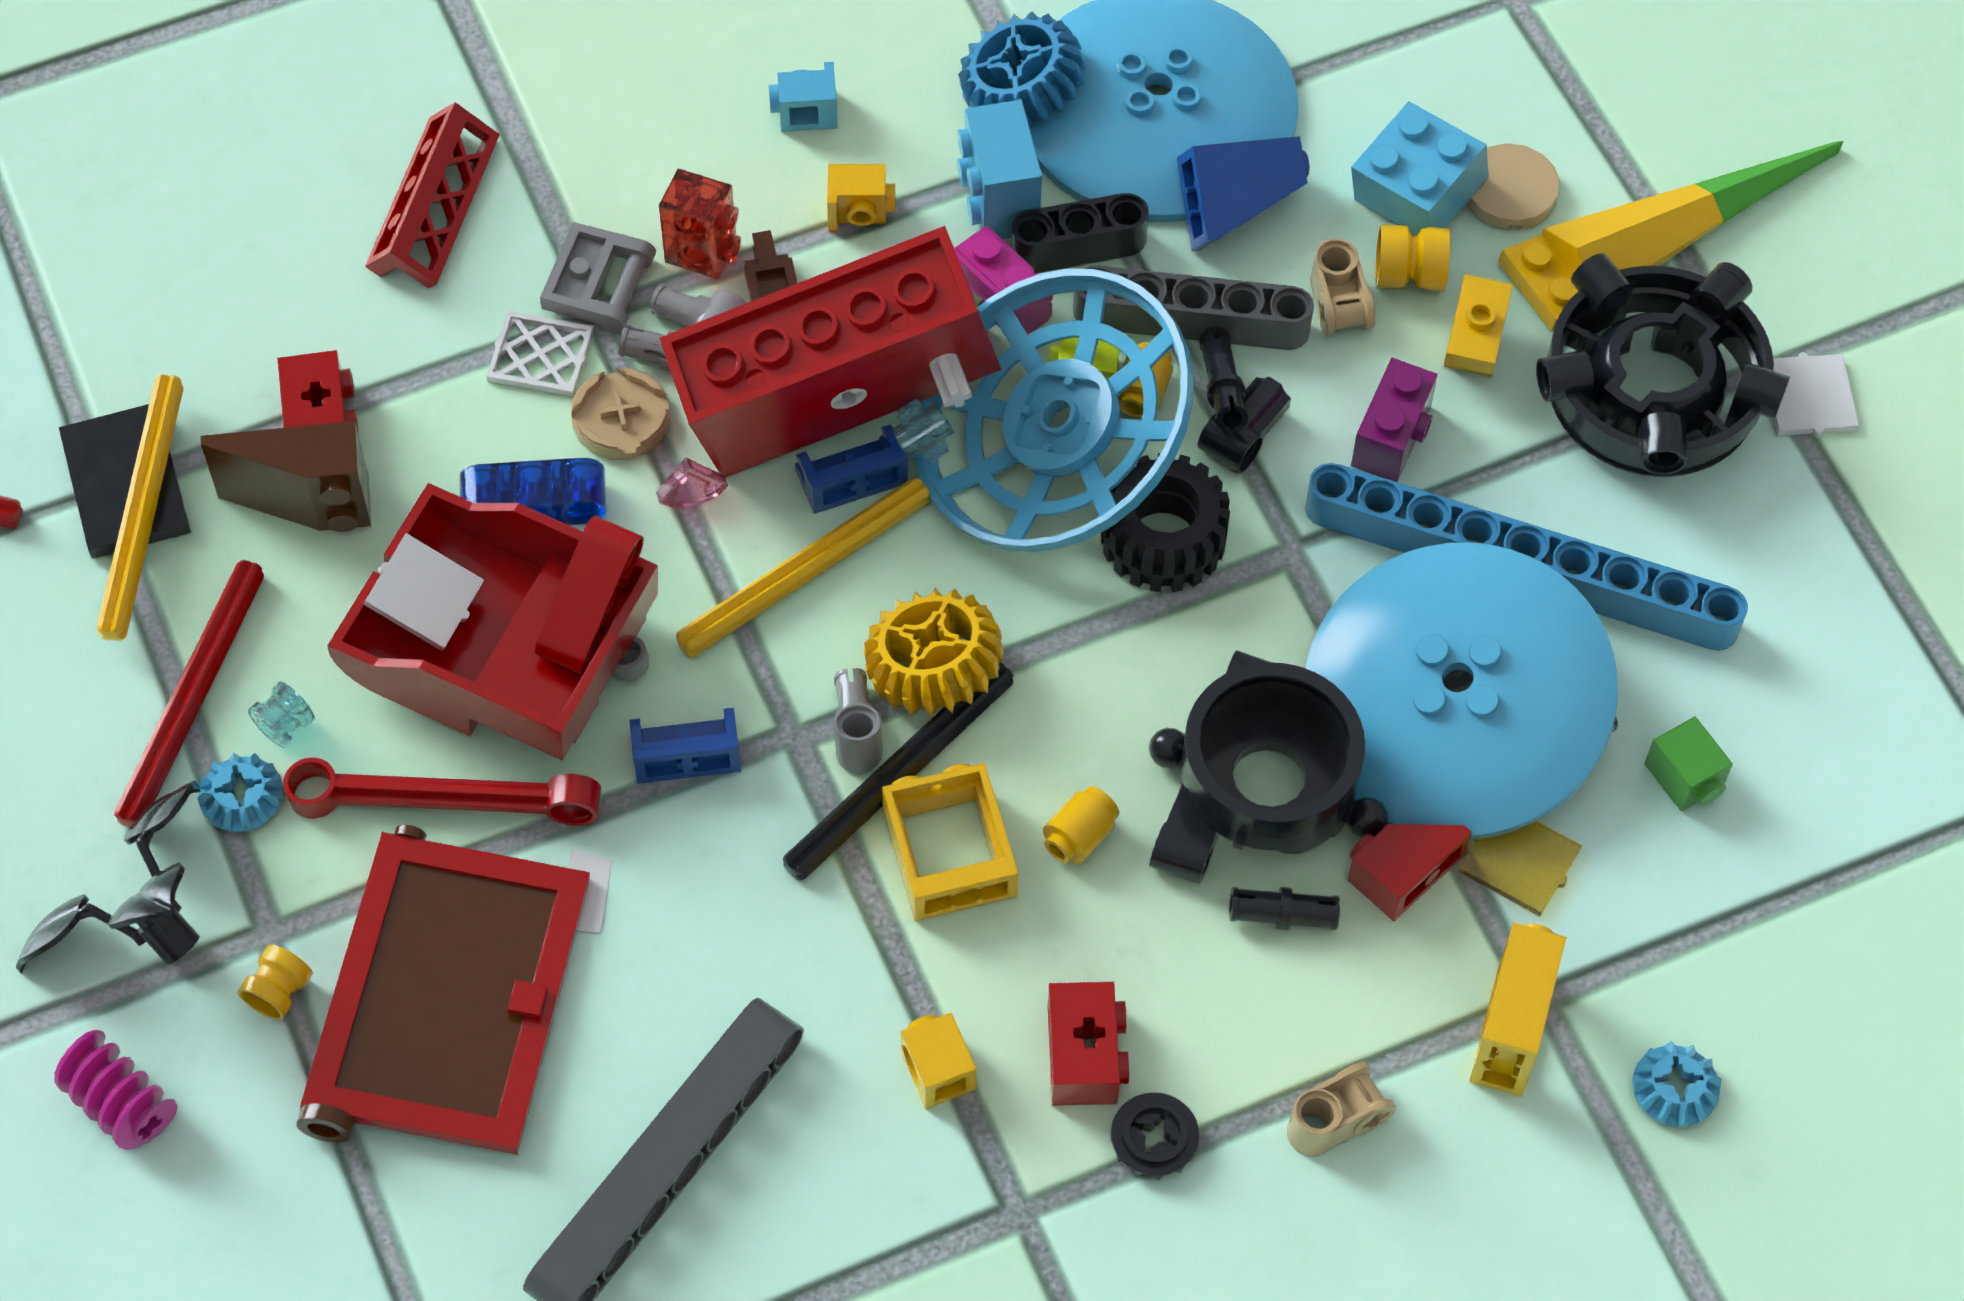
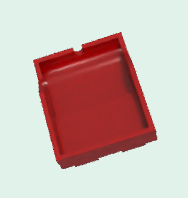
[327,483,658,761]

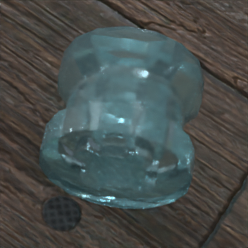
[248,681,315,748]

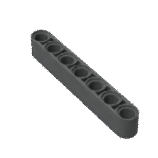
[523,998,804,1301]

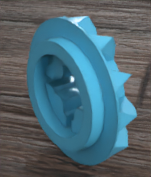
[197,752,283,832]
[1632,1041,1722,1127]

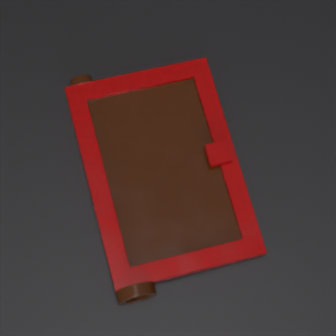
[296,825,590,1155]

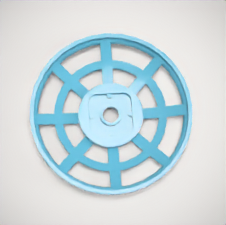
[913,269,1194,552]

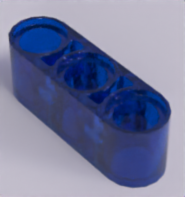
[459,458,607,525]

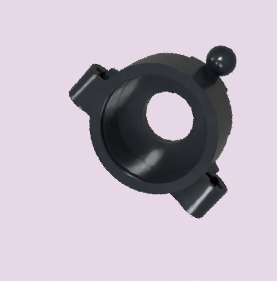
[1148,650,1388,884]

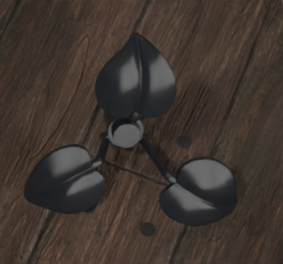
[16,781,200,974]

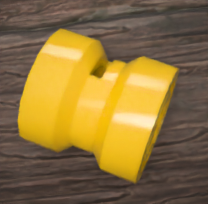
[237,945,313,1020]

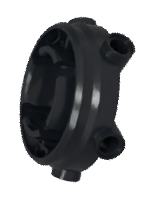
[1536,253,1790,477]

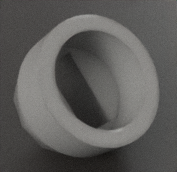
[613,637,649,681]

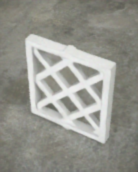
[486,311,594,397]

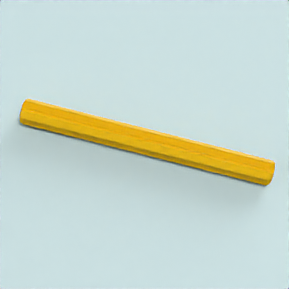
[97,374,184,641]
[676,478,930,657]

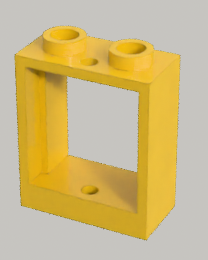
[882,763,1019,921]
[1469,922,1567,1097]

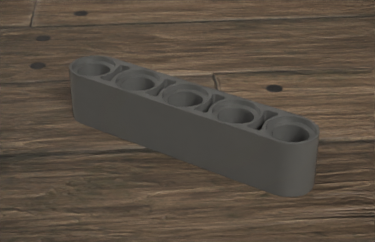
[1073,266,1314,350]

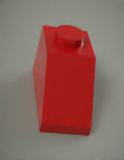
[1347,824,1472,922]

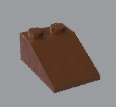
[201,421,371,532]

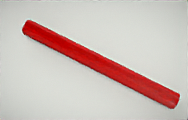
[114,560,264,828]

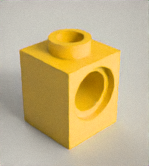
[901,1012,977,1109]

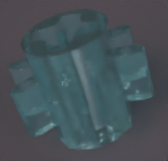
[892,398,954,464]

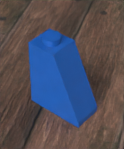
[1177,136,1310,251]

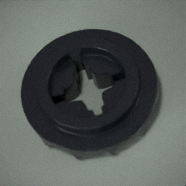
[1111,1093,1199,1180]

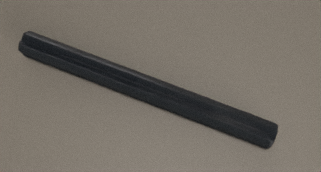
[783,662,1014,880]

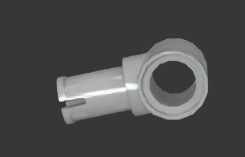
[650,285,747,327]
[834,668,883,773]

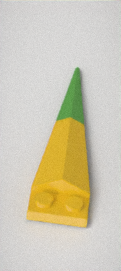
[1498,141,1844,332]

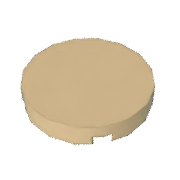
[1467,143,1560,229]
[571,368,670,460]

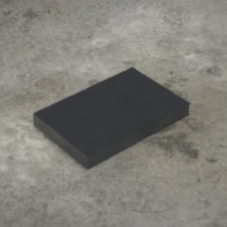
[58,404,191,559]

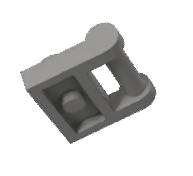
[540,222,656,333]

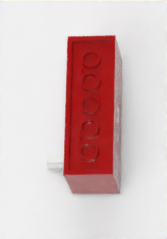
[659,226,1002,478]

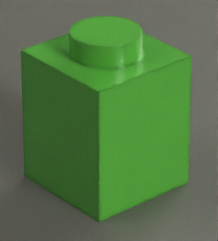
[1644,716,1733,811]

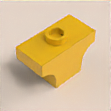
[1444,274,1513,376]

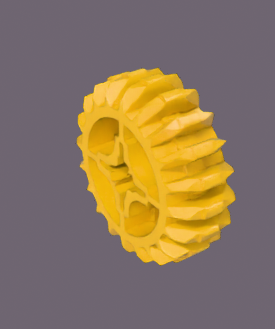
[864,587,1004,717]

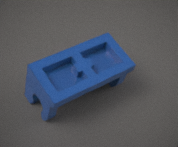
[795,424,908,514]
[629,707,741,784]

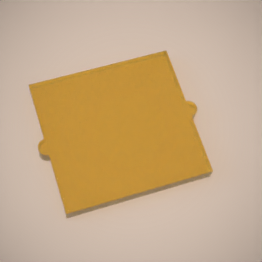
[1458,821,1582,917]

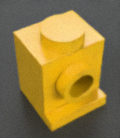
[827,164,896,231]

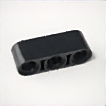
[1011,193,1149,273]

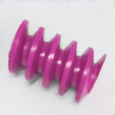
[54,1030,178,1150]

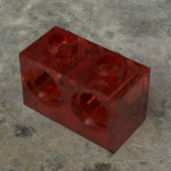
[659,168,741,279]

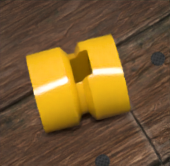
[1375,224,1450,291]

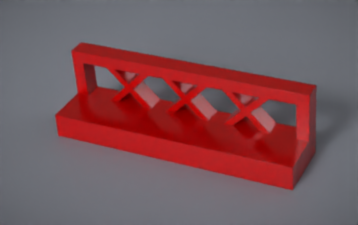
[365,102,500,289]

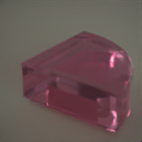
[656,457,728,508]

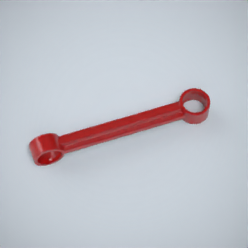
[283,757,601,826]

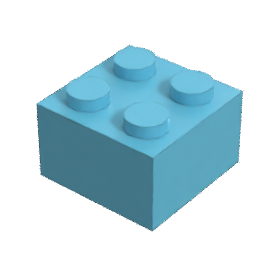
[957,100,1042,240]
[1351,101,1489,235]

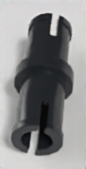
[1229,887,1340,930]

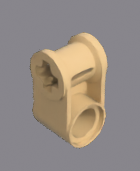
[1310,238,1375,336]
[1287,1061,1397,1156]

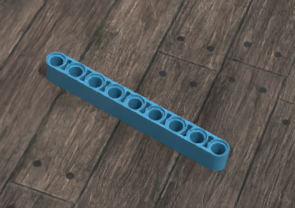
[1305,463,1748,651]

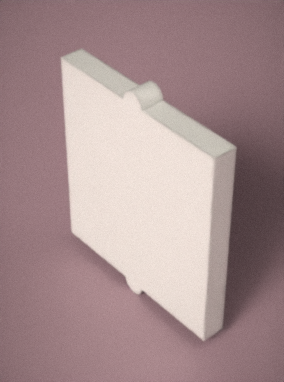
[1773,352,1859,438]
[363,533,484,651]

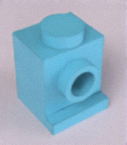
[769,62,838,132]

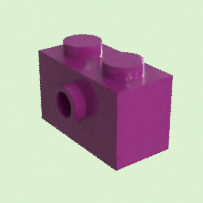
[1351,357,1438,482]

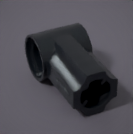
[1197,376,1291,473]

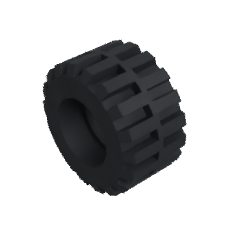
[1100,453,1230,592]

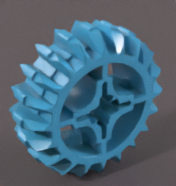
[958,11,1086,129]

